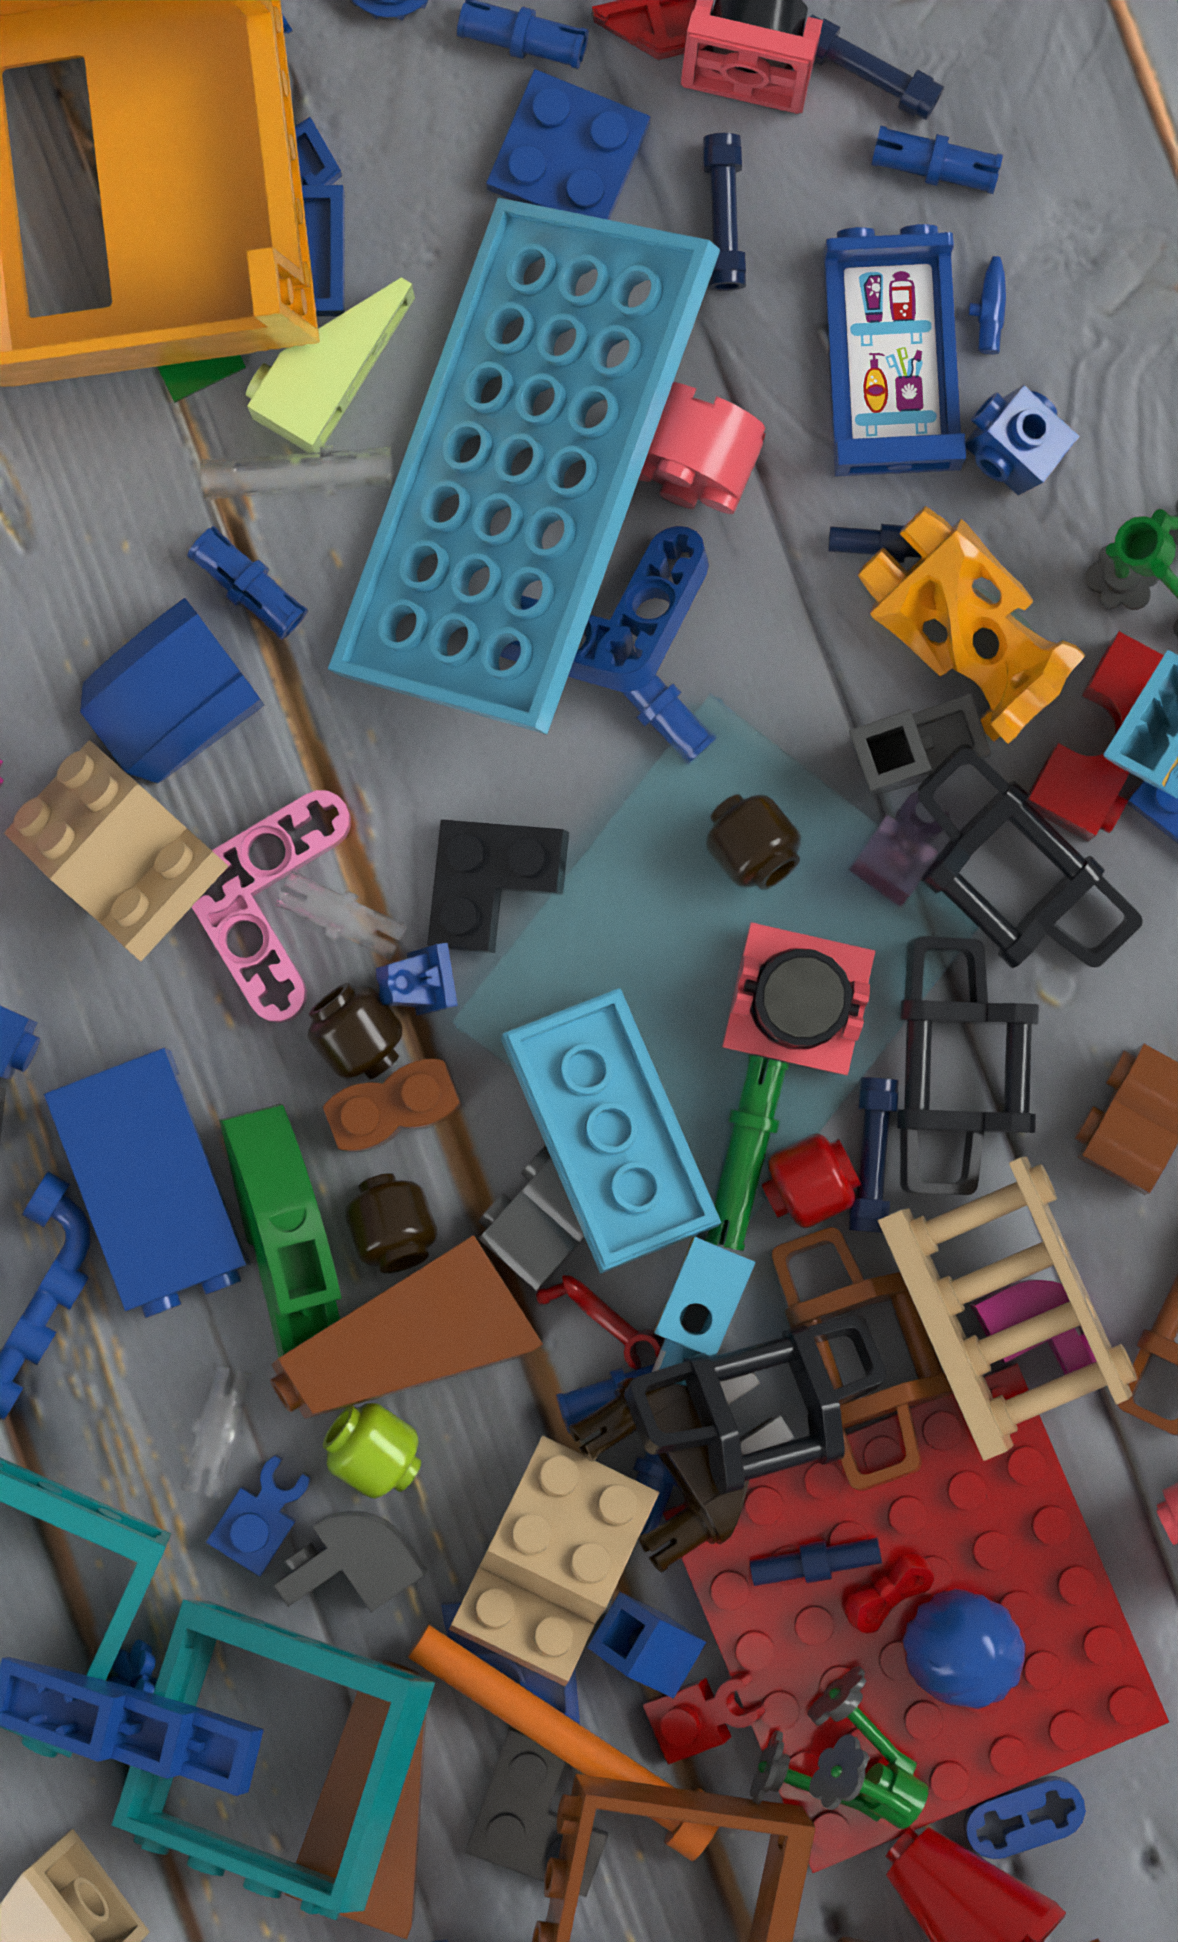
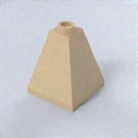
[0,1829,150,1942]

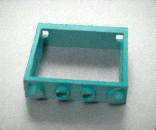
[0,1457,172,1758]
[111,1599,435,1920]

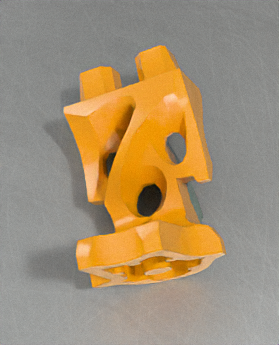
[857,506,1085,744]

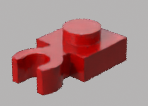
[643,1673,766,1765]

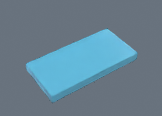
[500,988,721,1274]

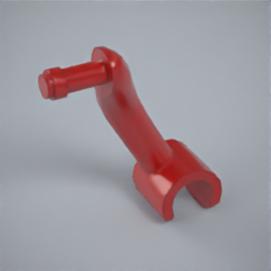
[536,1275,665,1370]

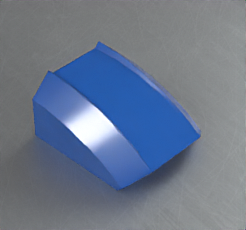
[80,598,265,784]

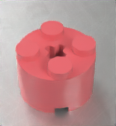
[638,382,766,514]

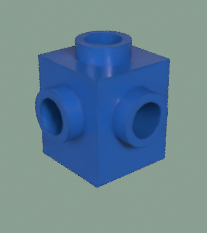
[965,385,1080,495]

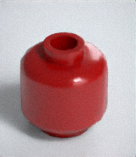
[761,1133,862,1228]

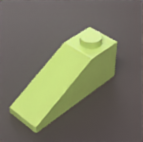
[246,277,415,457]

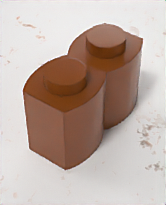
[1074,1043,1178,1195]
[323,1059,462,1152]

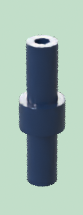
[828,523,921,563]
[750,1538,882,1586]

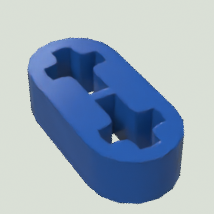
[963,1776,1086,1859]

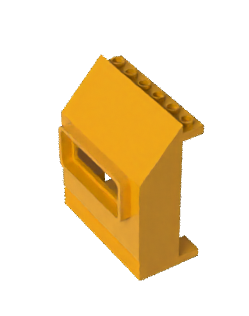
[0,0,320,387]

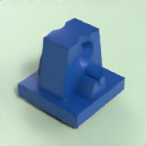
[376,943,458,1016]

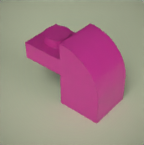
[969,1279,1096,1375]

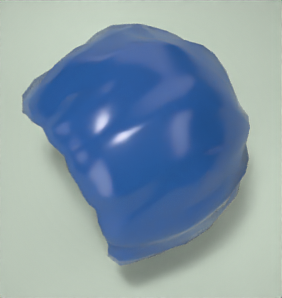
[902,1589,1026,1709]

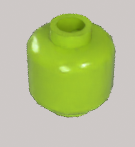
[322,1403,421,1499]

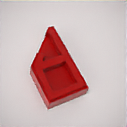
[592,0,706,60]

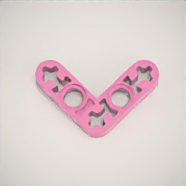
[192,790,351,1023]

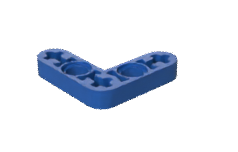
[500,526,709,692]

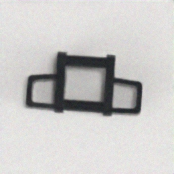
[917,744,1143,969]
[897,936,1039,1195]
[624,1315,887,1495]

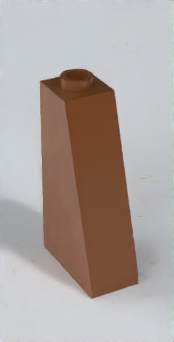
[270,1235,543,1419]
[284,1660,427,1940]

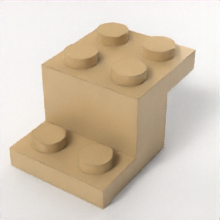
[4,740,228,961]
[449,1435,660,1686]

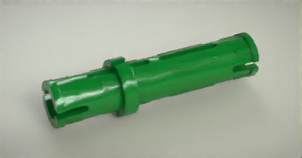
[704,1054,789,1251]

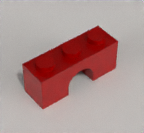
[1026,631,1164,842]

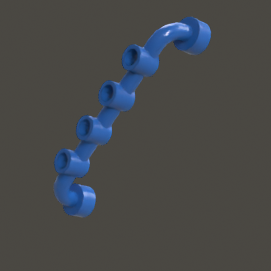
[0,1171,91,1421]

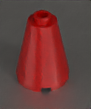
[885,1827,1066,1942]

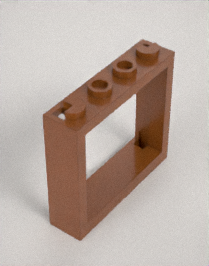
[532,1774,816,1942]

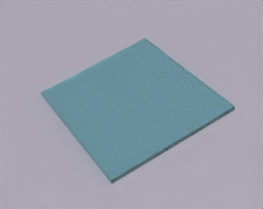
[452,693,979,1239]

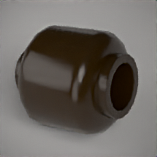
[706,794,801,891]
[308,983,403,1080]
[345,1173,437,1274]

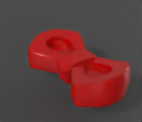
[845,1553,934,1634]

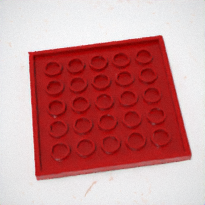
[663,1363,1170,1873]

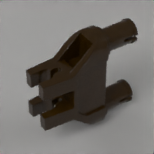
[569,1372,794,1573]

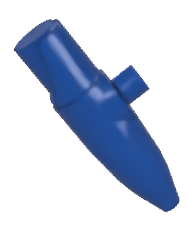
[968,256,1006,355]

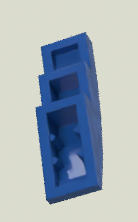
[0,1657,264,1796]

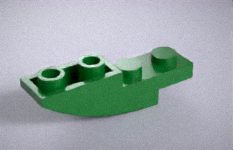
[219,1103,342,1358]

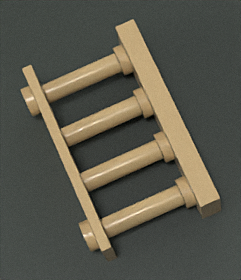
[878,1157,1137,1461]

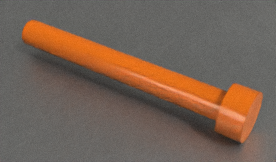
[407,1624,719,1861]

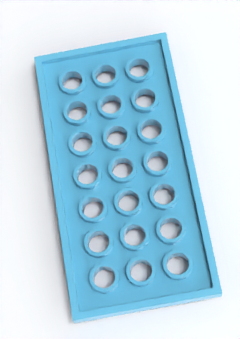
[328,197,720,735]

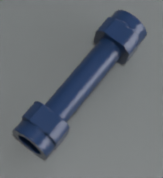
[803,14,944,120]
[703,133,746,291]
[849,1077,899,1233]

